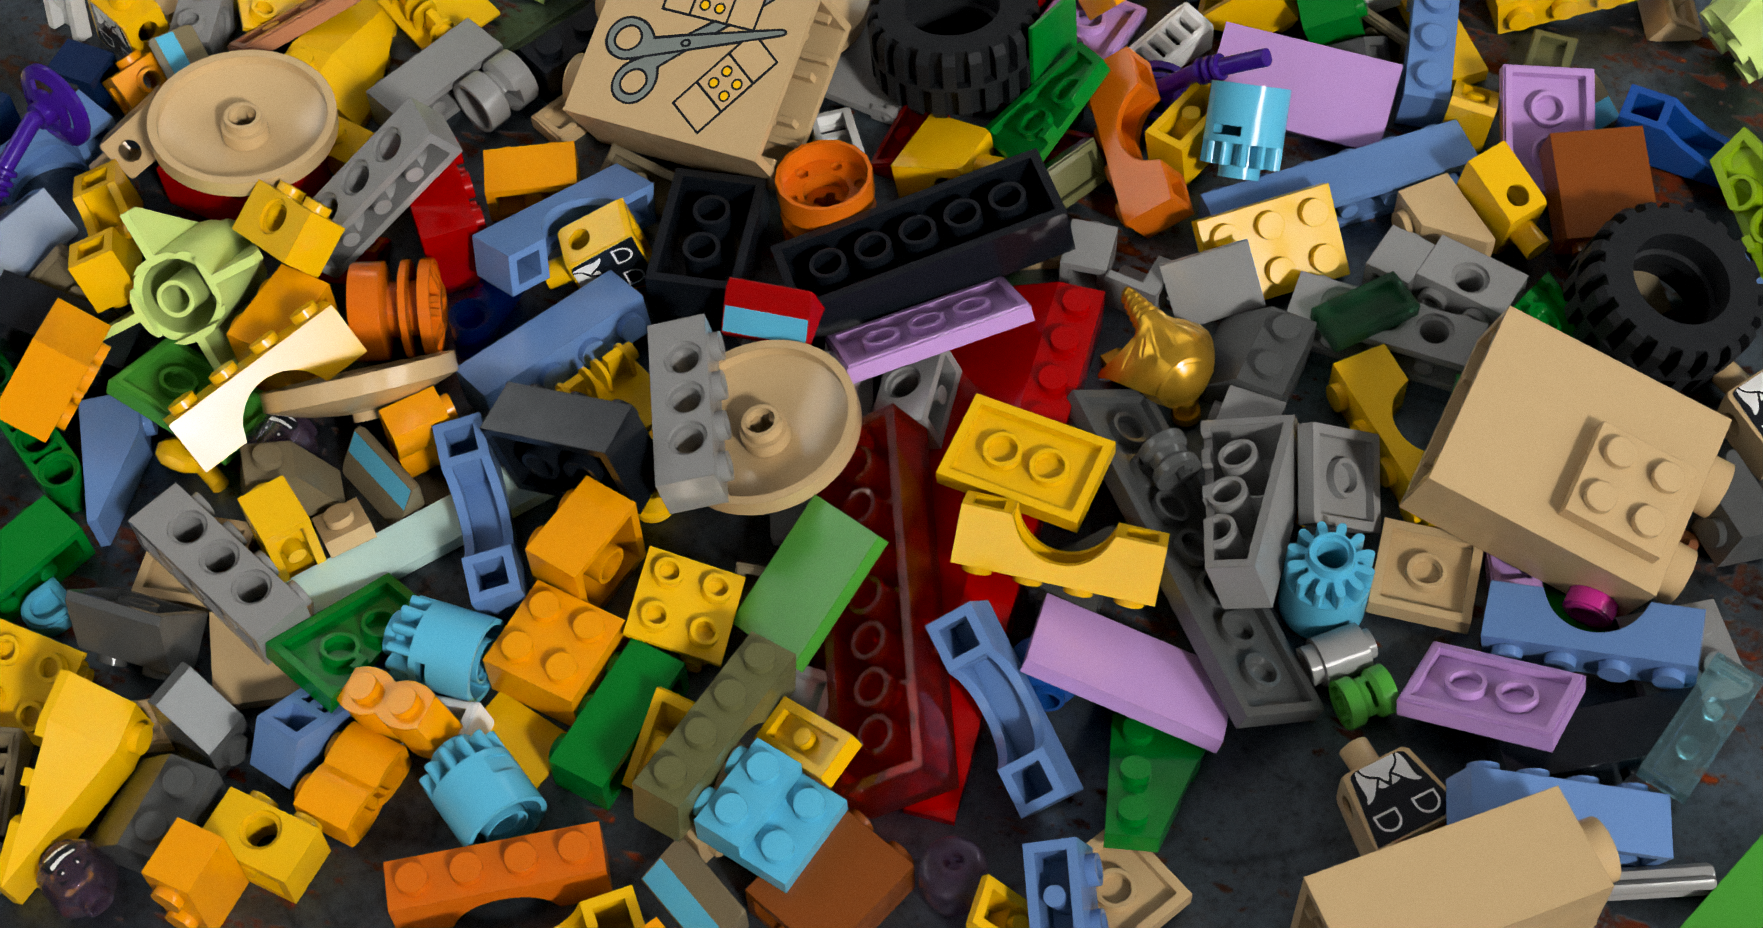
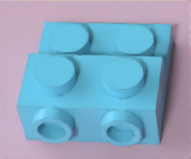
[693,737,848,893]

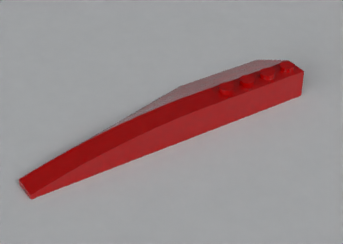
[903,282,1105,826]

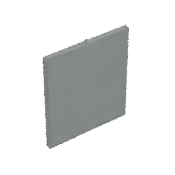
[1159,239,1266,325]

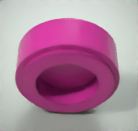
[1562,585,1618,628]

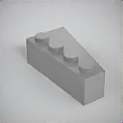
[1200,414,1299,609]

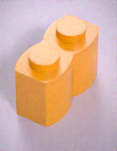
[378,385,459,478]
[337,666,463,759]
[293,721,412,848]

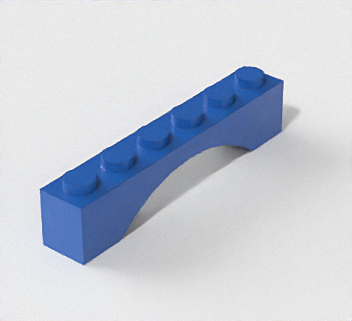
[1615,84,1731,189]

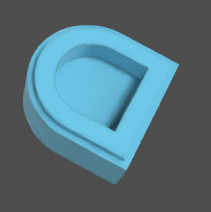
[21,576,72,637]

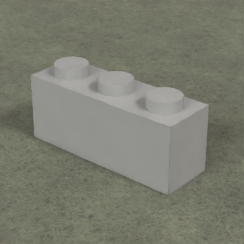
[366,18,504,126]

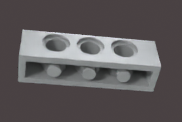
[312,97,463,279]
[1287,271,1489,392]
[647,314,734,514]
[128,482,312,665]

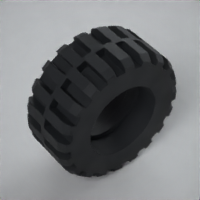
[867,0,1040,118]
[1563,202,1763,392]

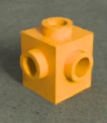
[102,49,168,116]

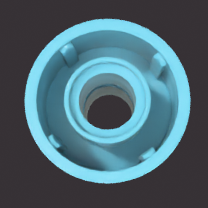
[1200,80,1292,181]
[1277,521,1375,639]
[382,595,505,702]
[419,729,547,847]

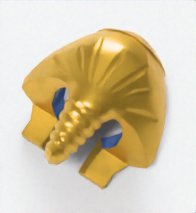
[1098,286,1215,427]

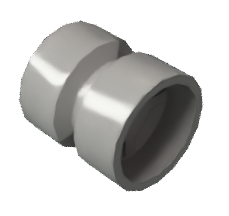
[453,49,539,132]

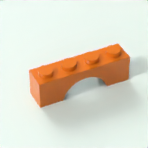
[1086,46,1194,239]
[383,821,613,928]

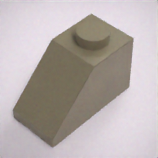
[240,441,345,521]

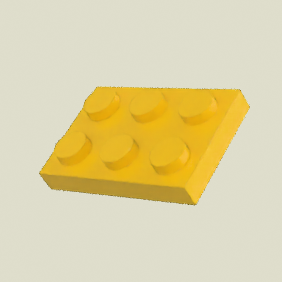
[1191,183,1350,300]
[936,393,1116,533]

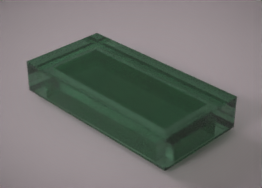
[1310,271,1420,353]

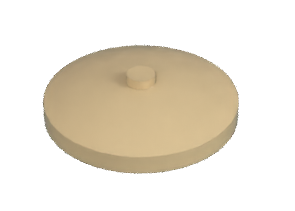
[147,50,339,197]
[708,340,862,516]
[259,350,459,423]

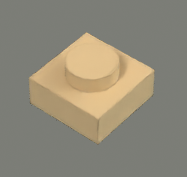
[311,497,377,559]

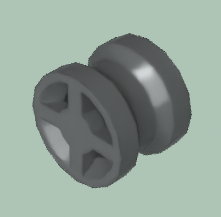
[1138,428,1201,491]

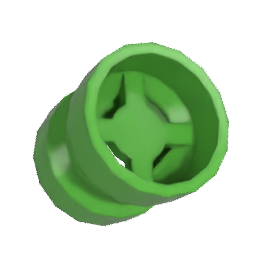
[1329,663,1399,730]

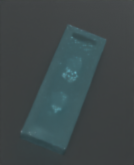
[1636,652,1763,805]

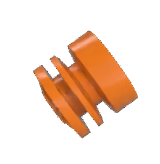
[775,140,877,241]
[346,257,448,362]

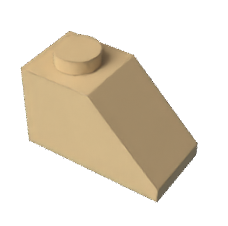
[1391,173,1496,257]

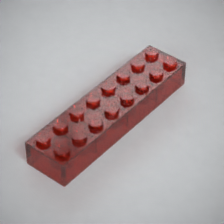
[816,403,959,820]

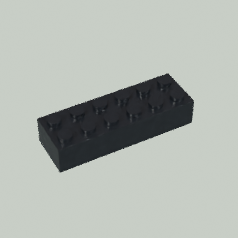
[770,148,1075,346]

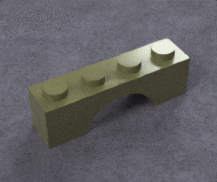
[632,631,796,843]

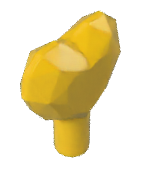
[155,437,229,493]

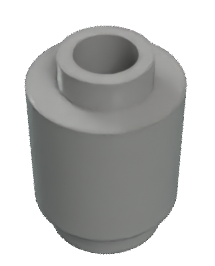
[1296,622,1378,687]

